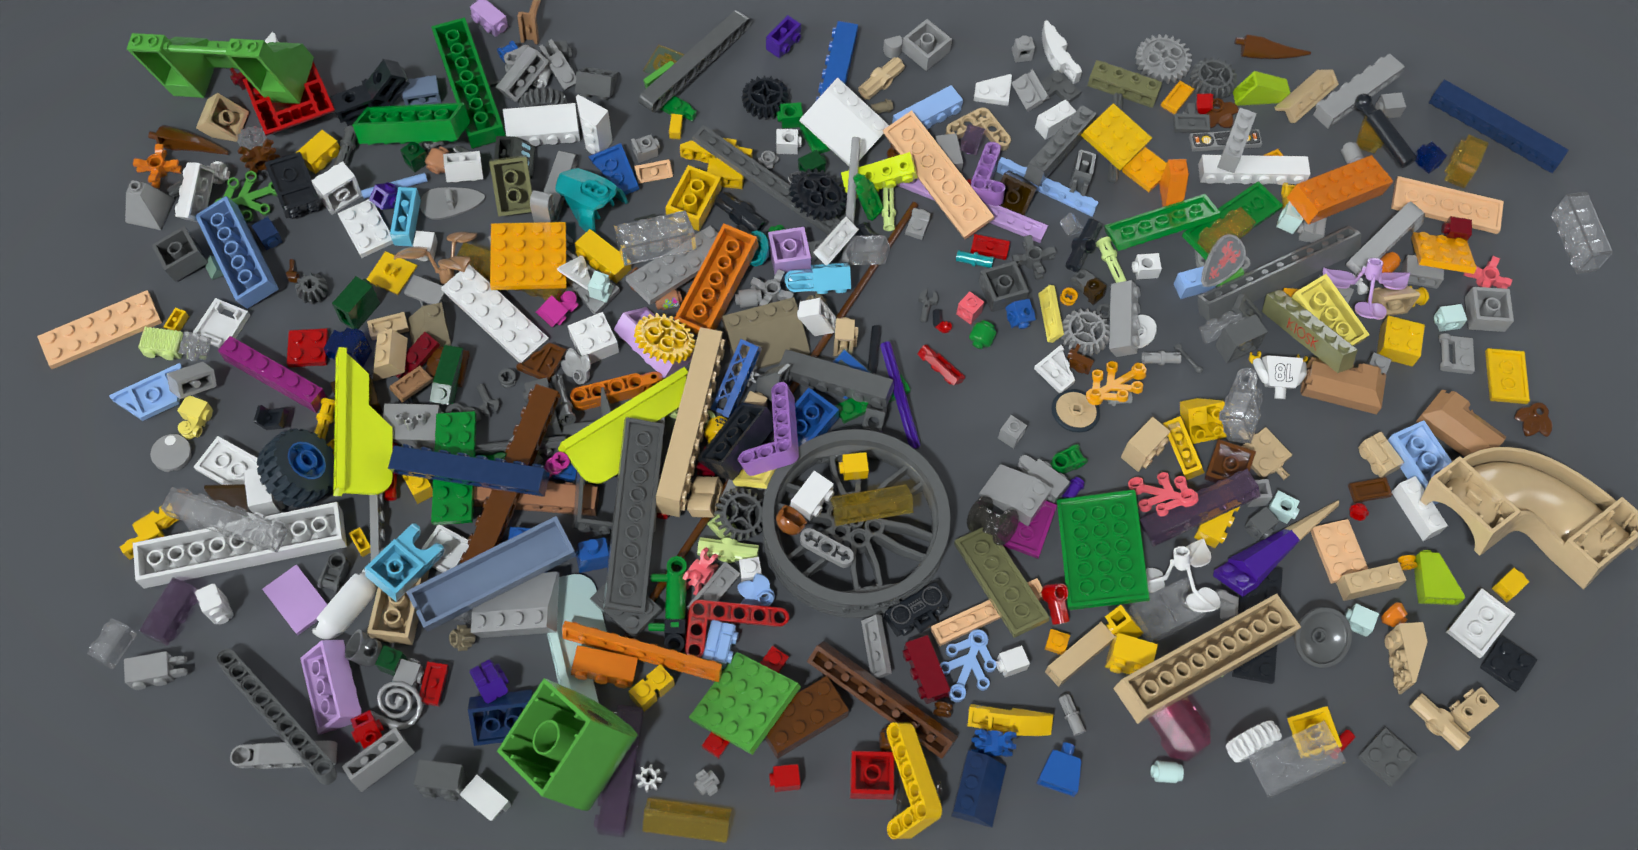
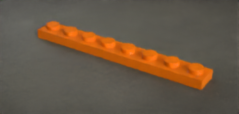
[562,621,722,682]

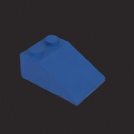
[773,388,839,447]

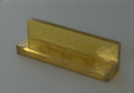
[830,485,914,526]
[643,798,732,842]

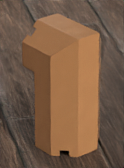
[1300,356,1386,415]
[1416,390,1507,457]

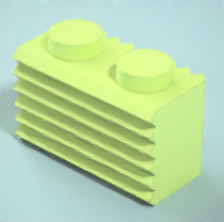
[138,327,187,360]

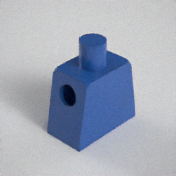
[576,538,610,573]
[1036,742,1081,797]

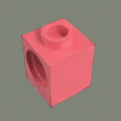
[956,291,984,325]

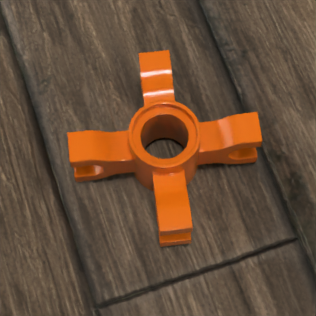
[133,144,182,188]

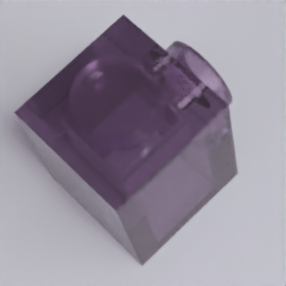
[960,124,985,156]

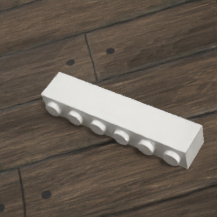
[1198,155,1310,185]

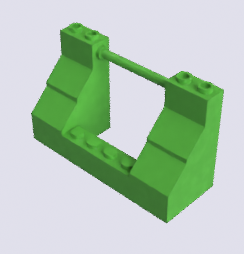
[127,33,314,104]

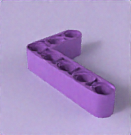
[738,382,799,476]

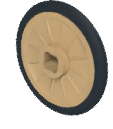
[1051,389,1100,433]

